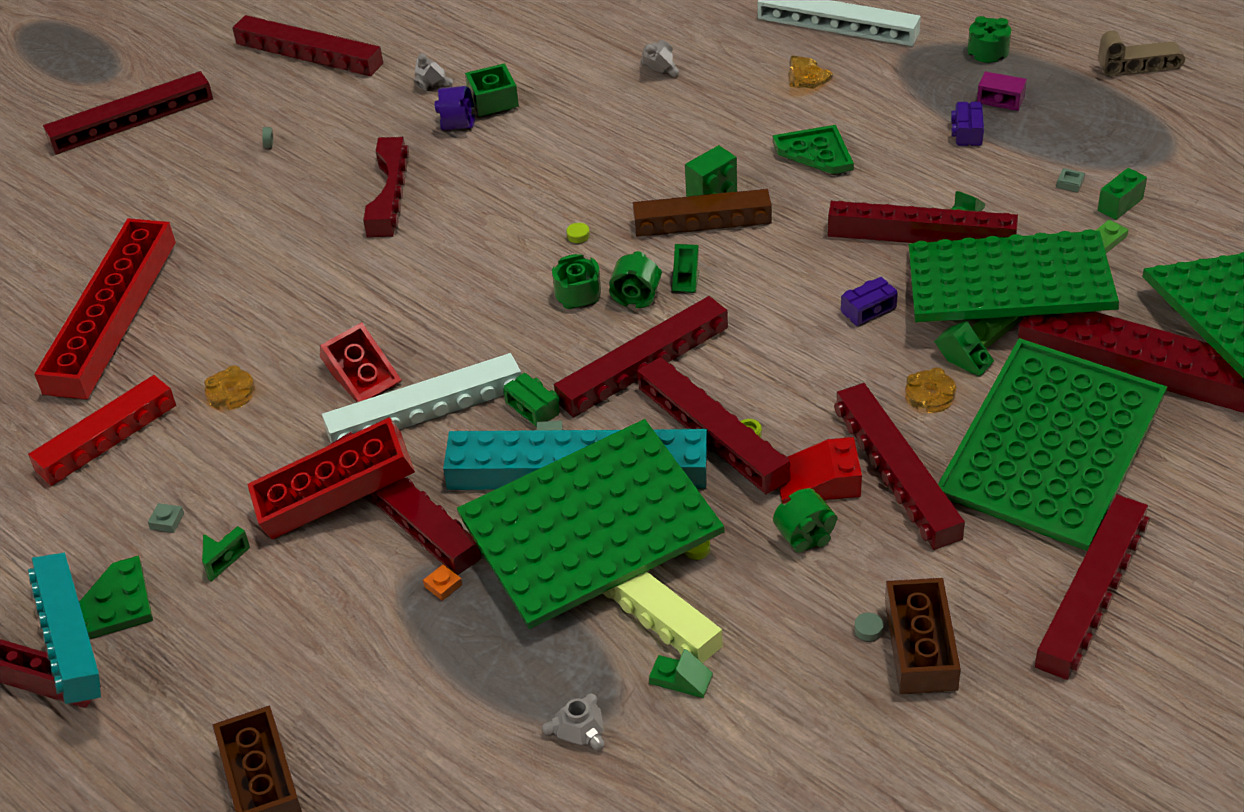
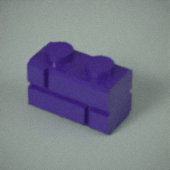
[951,102,984,146]
[841,276,898,326]

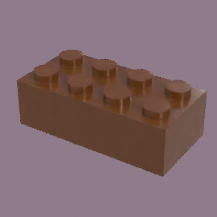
[885,578,961,694]
[212,705,302,812]

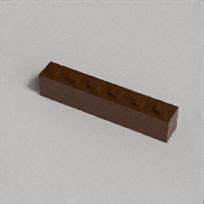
[633,189,772,237]

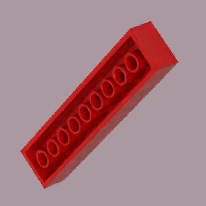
[34,218,176,400]

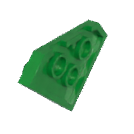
[772,125,854,174]
[79,555,153,640]

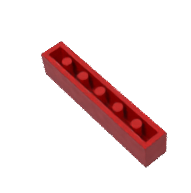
[28,375,177,486]

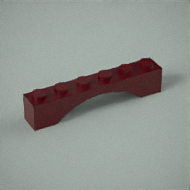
[363,137,409,237]

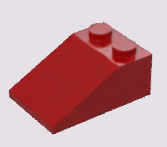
[320,322,402,402]
[779,437,862,504]

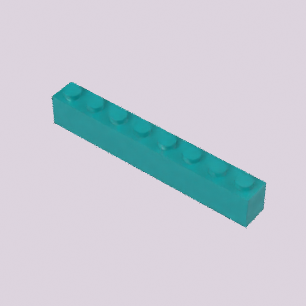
[28,552,101,704]

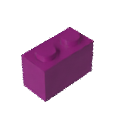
[977,71,1027,111]

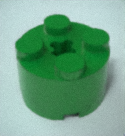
[967,16,1011,63]
[609,251,662,308]
[552,254,601,309]
[773,488,838,553]

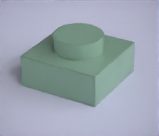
[148,503,184,533]

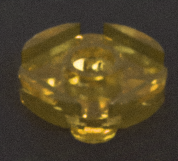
[204,365,255,410]
[905,367,957,413]

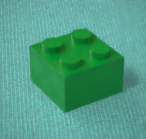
[465,63,519,116]
[685,145,737,197]

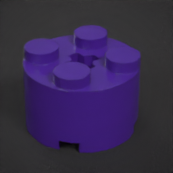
[435,86,475,131]

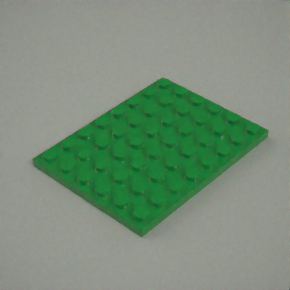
[909,229,1119,323]
[1142,252,1244,379]
[938,338,1167,551]
[457,419,725,629]

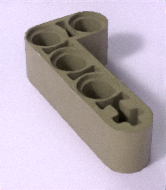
[1098,31,1185,76]

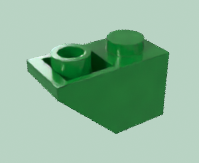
[934,321,994,376]

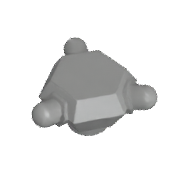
[640,40,679,77]
[413,54,453,90]
[542,693,604,751]

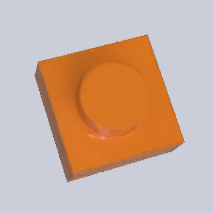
[423,564,462,601]

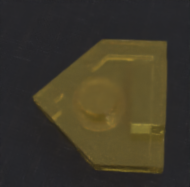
[788,55,833,89]

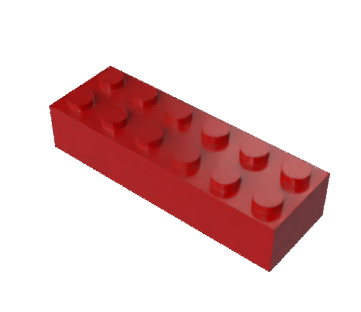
[247,417,415,539]

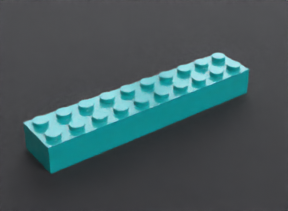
[443,429,707,490]

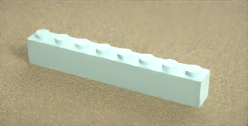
[758,0,921,46]
[322,353,521,443]

